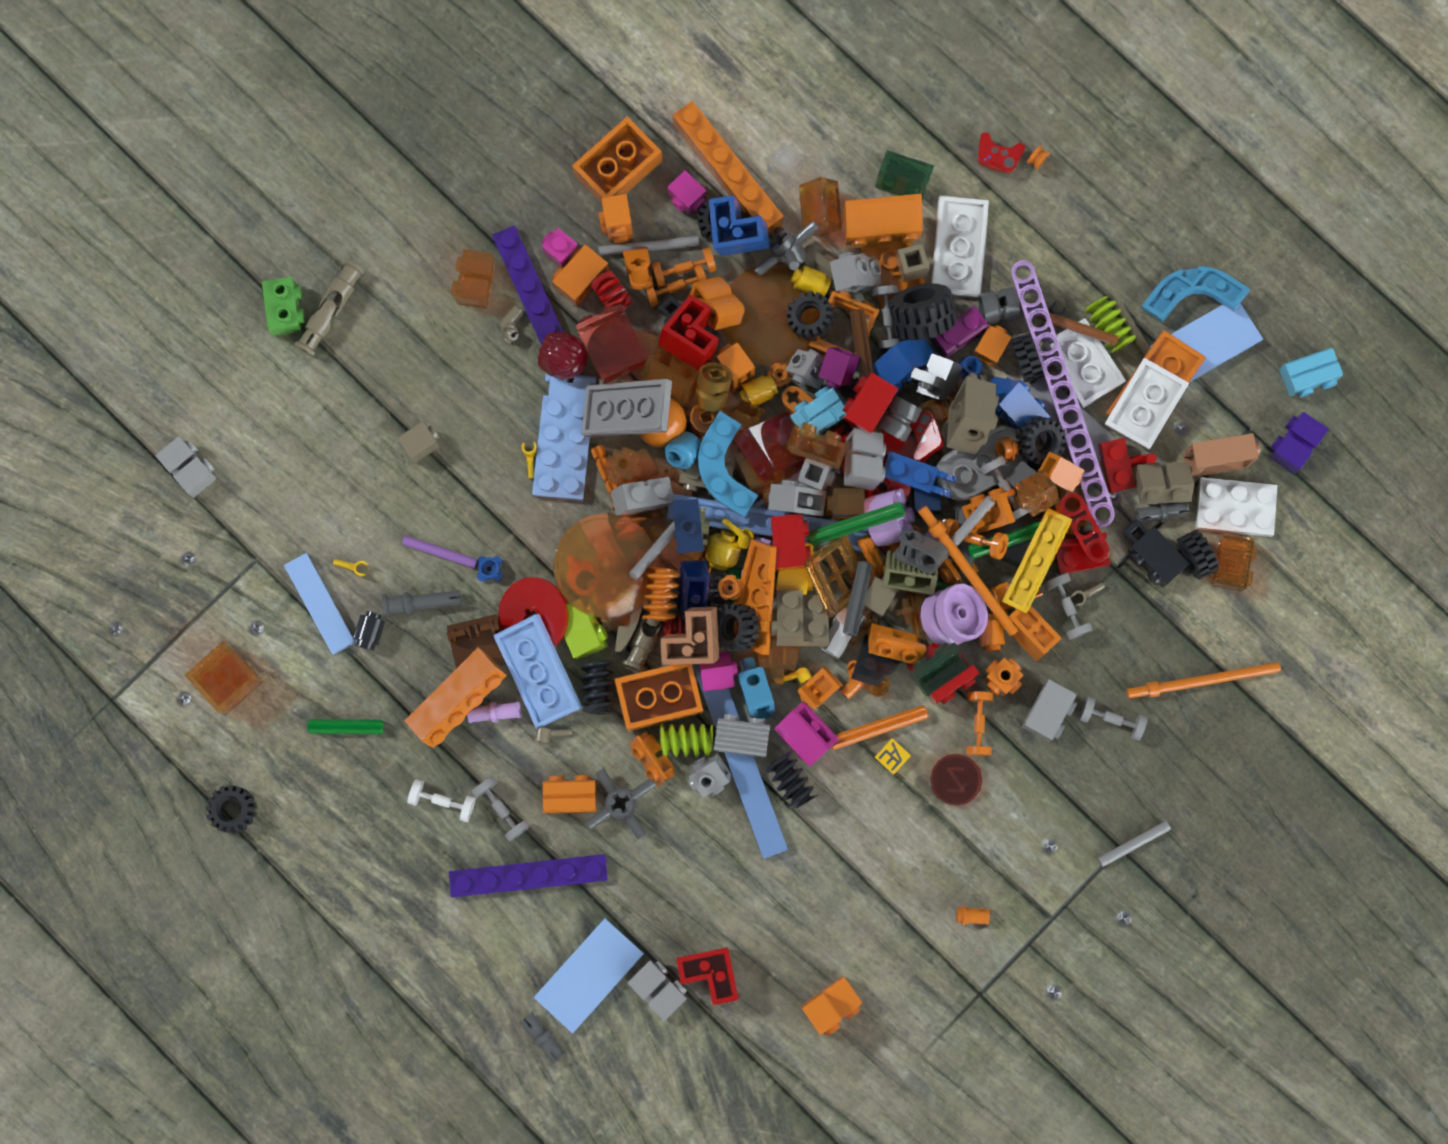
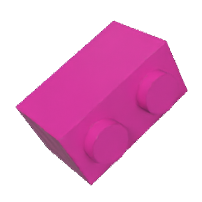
[774,701,839,767]

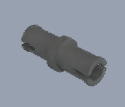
[1135,502,1189,524]
[519,1012,566,1064]

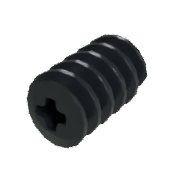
[581,660,615,715]
[766,750,819,809]

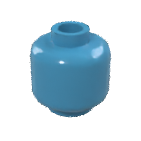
[665,431,701,469]

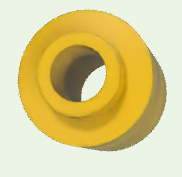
[791,265,831,297]
[739,375,778,408]

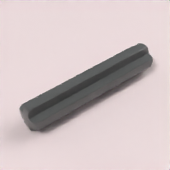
[843,561,873,636]

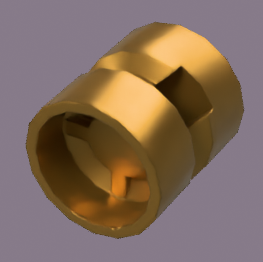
[694,362,732,412]

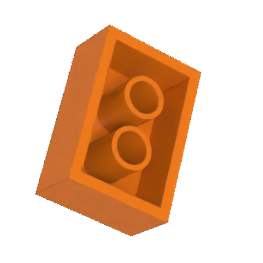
[572,116,663,204]
[615,664,704,732]

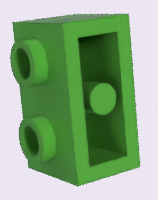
[262,277,306,336]

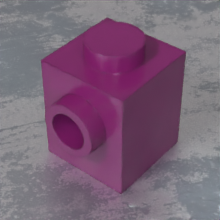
[818,347,860,388]

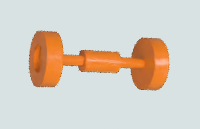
[651,247,716,288]
[645,265,707,308]
[944,518,1008,559]
[966,691,993,756]

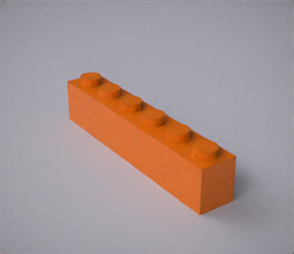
[672,101,784,235]

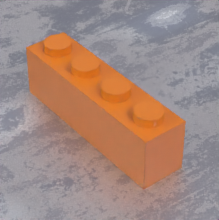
[404,647,507,748]

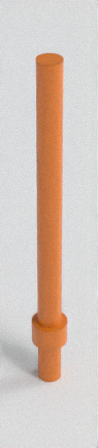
[918,506,1018,636]
[1126,662,1281,699]

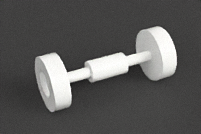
[407,779,476,823]

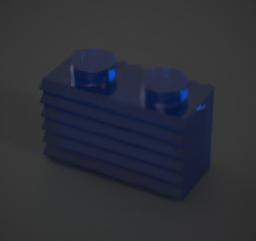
[677,560,710,621]

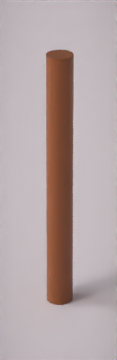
[1021,310,1119,345]

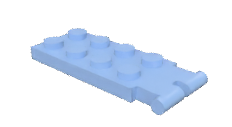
[532,373,597,501]

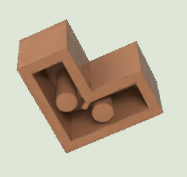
[661,607,719,665]

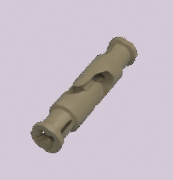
[294,259,365,357]
[623,576,682,672]

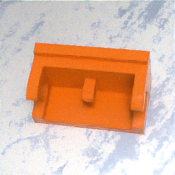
[1009,606,1062,662]

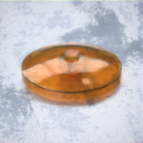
[722,265,820,365]
[553,514,658,618]

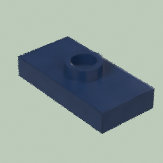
[672,499,704,554]

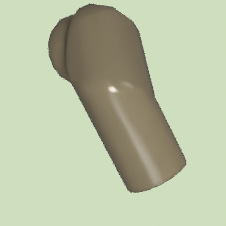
[500,305,524,343]

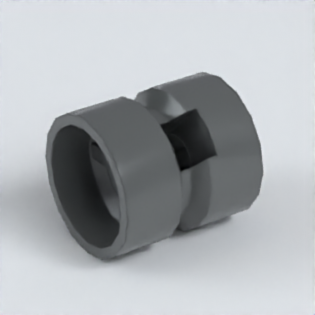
[978,287,1020,325]
[876,395,922,442]

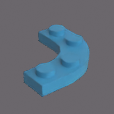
[1141,266,1250,323]
[698,411,758,518]

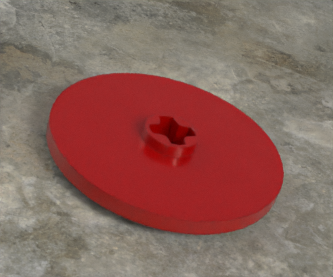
[498,577,569,647]

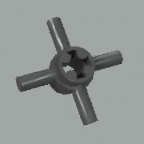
[755,220,819,276]
[585,768,656,839]

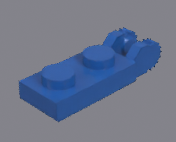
[885,452,958,498]

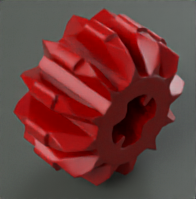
[591,271,631,315]

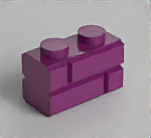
[930,306,989,359]

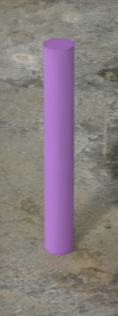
[402,535,478,569]

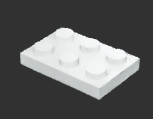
[1041,318,1126,409]
[1104,358,1189,450]
[1195,477,1277,537]

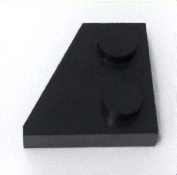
[851,635,902,687]

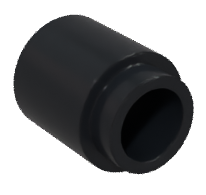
[354,611,385,651]

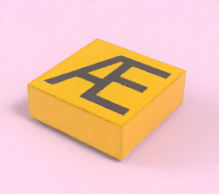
[874,738,911,775]

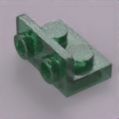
[875,150,934,201]

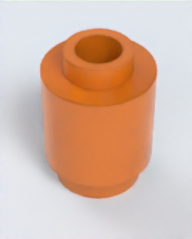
[979,614,1006,652]

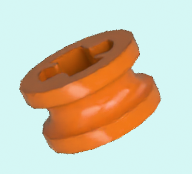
[1026,145,1050,170]

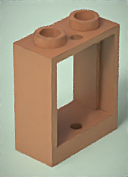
[1182,433,1260,477]

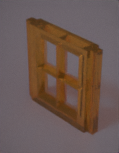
[804,535,870,617]

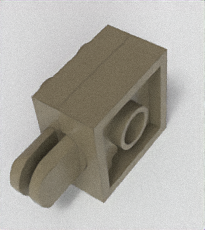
[947,373,999,455]

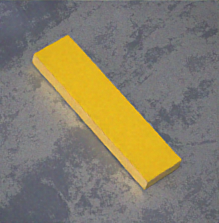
[1002,508,1073,613]

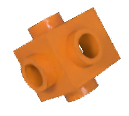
[984,658,1023,697]

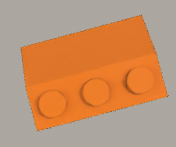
[842,194,923,248]

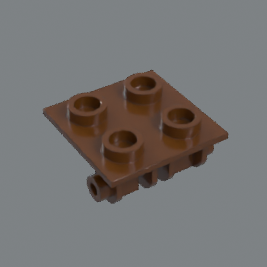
[447,614,506,669]

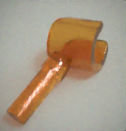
[849,613,880,646]

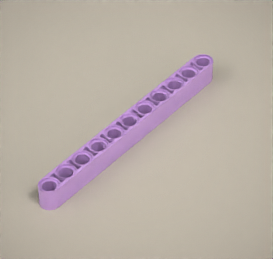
[1011,260,1115,527]

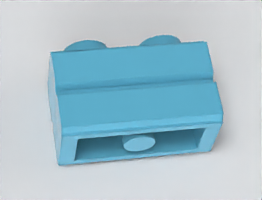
[1279,347,1343,398]
[790,386,846,441]

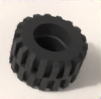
[888,283,957,341]

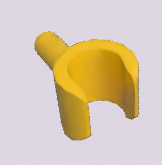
[521,442,537,479]
[721,518,754,549]
[333,559,369,577]
[775,667,812,684]

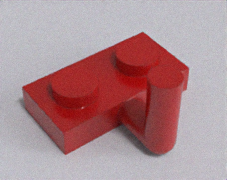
[1098,438,1157,493]

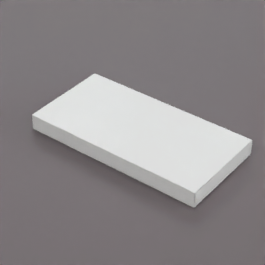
[931,196,989,299]

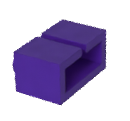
[1269,411,1329,474]

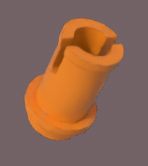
[956,905,990,926]

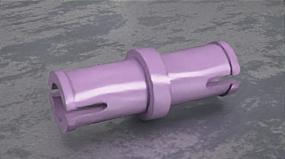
[467,701,521,723]

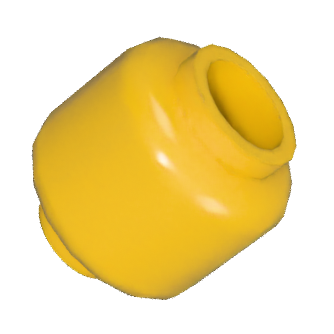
[705,530,742,571]

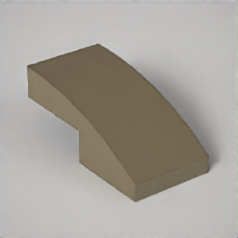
[615,601,644,655]

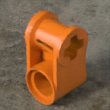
[623,247,653,290]

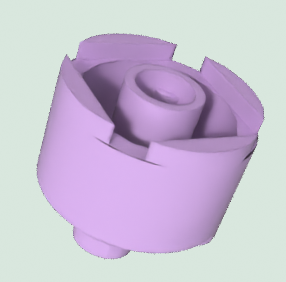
[864,488,915,547]

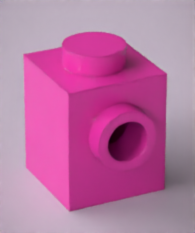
[667,170,707,215]
[542,228,578,268]
[700,651,738,691]

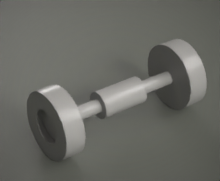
[872,285,903,349]
[980,456,1033,520]
[1044,573,1093,640]
[1079,696,1148,741]
[472,776,530,842]

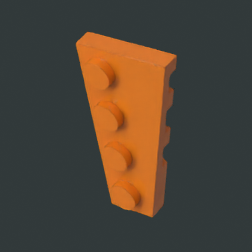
[733,539,777,655]

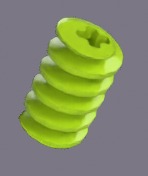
[1085,296,1136,353]
[660,723,713,757]

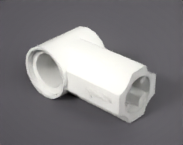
[820,604,865,659]

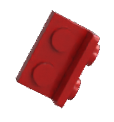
[1055,530,1111,575]

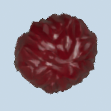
[537,332,588,380]

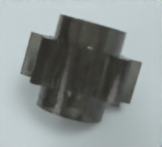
[703,577,730,608]

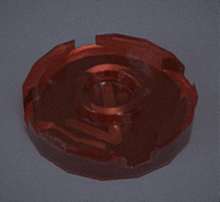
[930,754,982,806]

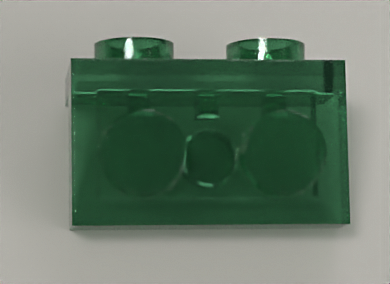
[911,642,968,697]

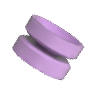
[920,584,988,647]

